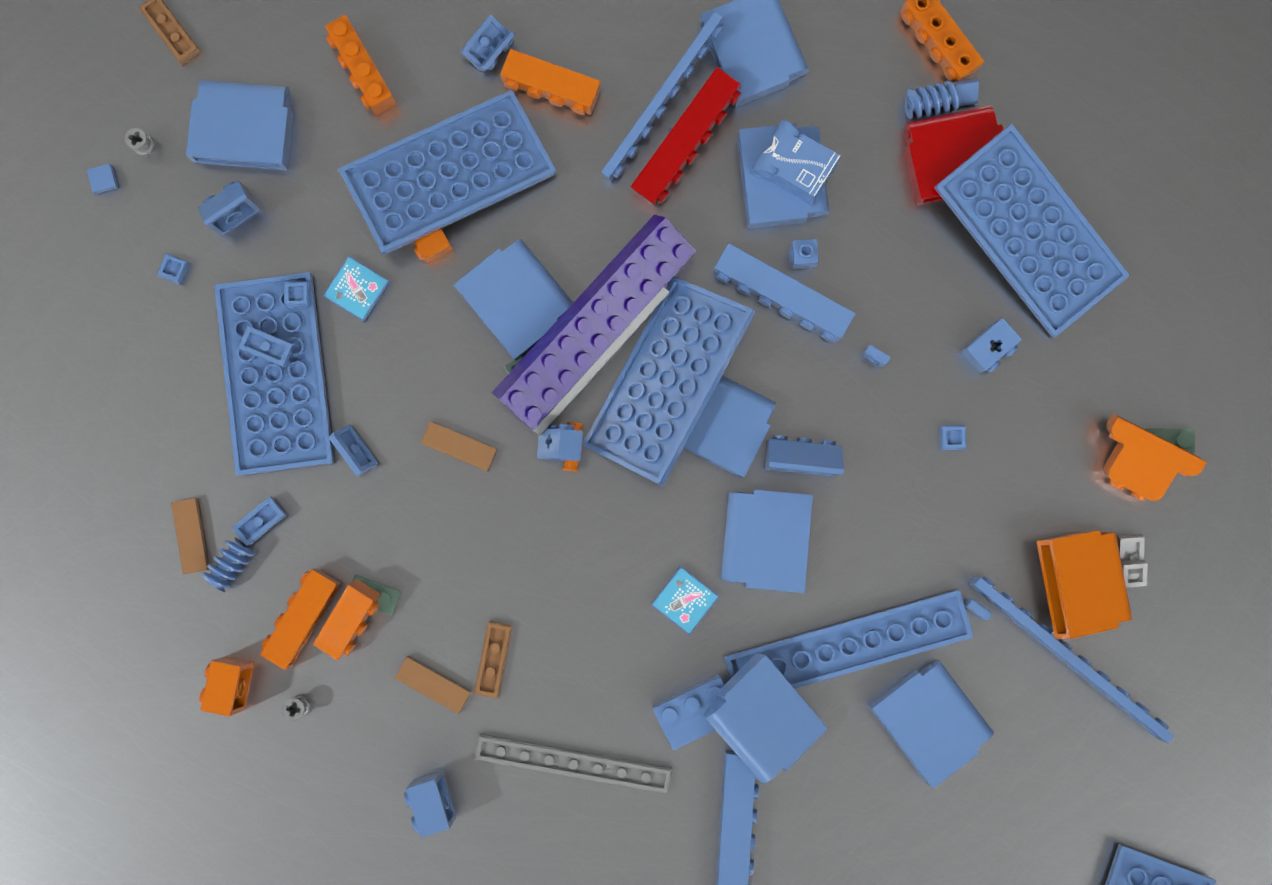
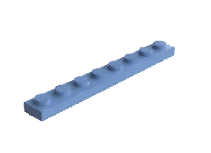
[601,12,724,181]

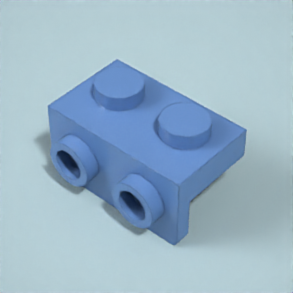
[459,15,515,71]

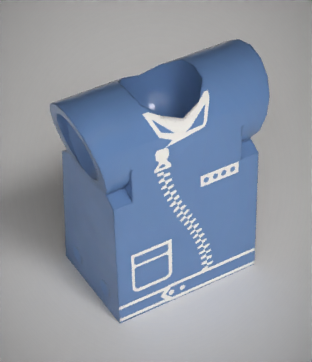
[750,119,841,206]

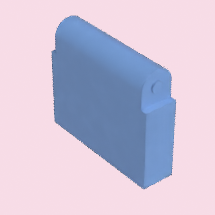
[699,0,809,108]
[186,80,294,170]
[737,123,830,229]
[454,239,574,361]
[684,375,776,478]
[721,489,813,593]
[704,653,828,783]
[868,660,994,789]

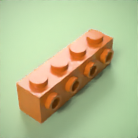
[900,0,985,82]
[325,14,397,116]
[500,49,601,115]
[260,568,342,670]

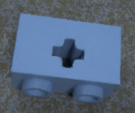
[961,318,1022,374]
[537,424,583,461]

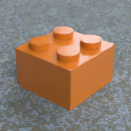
[199,656,255,717]

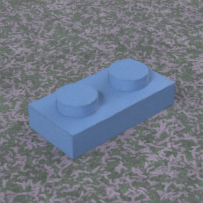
[238,326,295,368]
[329,425,378,476]
[232,496,287,547]

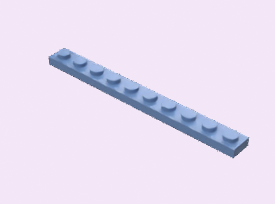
[968,576,1174,744]

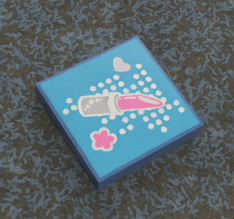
[323,256,390,322]
[651,566,719,635]

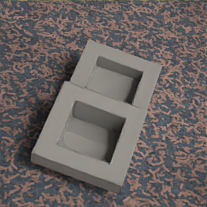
[1117,534,1148,588]

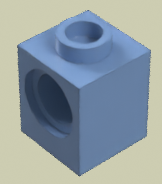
[789,239,819,270]

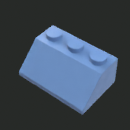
[764,435,844,476]
[652,674,724,750]

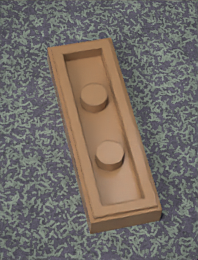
[138,0,201,66]
[421,421,497,471]
[171,498,210,574]
[474,621,513,699]
[394,656,471,714]

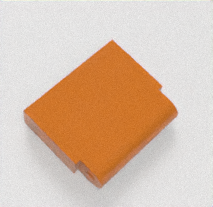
[1036,530,1132,639]

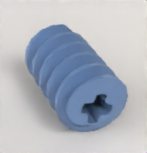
[905,80,959,120]
[201,538,255,592]

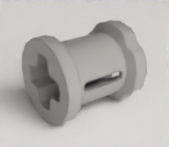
[125,128,155,156]
[282,695,310,721]

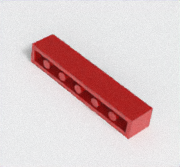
[630,67,742,206]

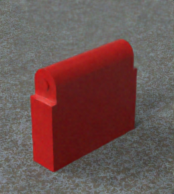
[904,105,1003,205]

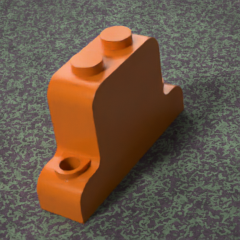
[1104,413,1207,502]

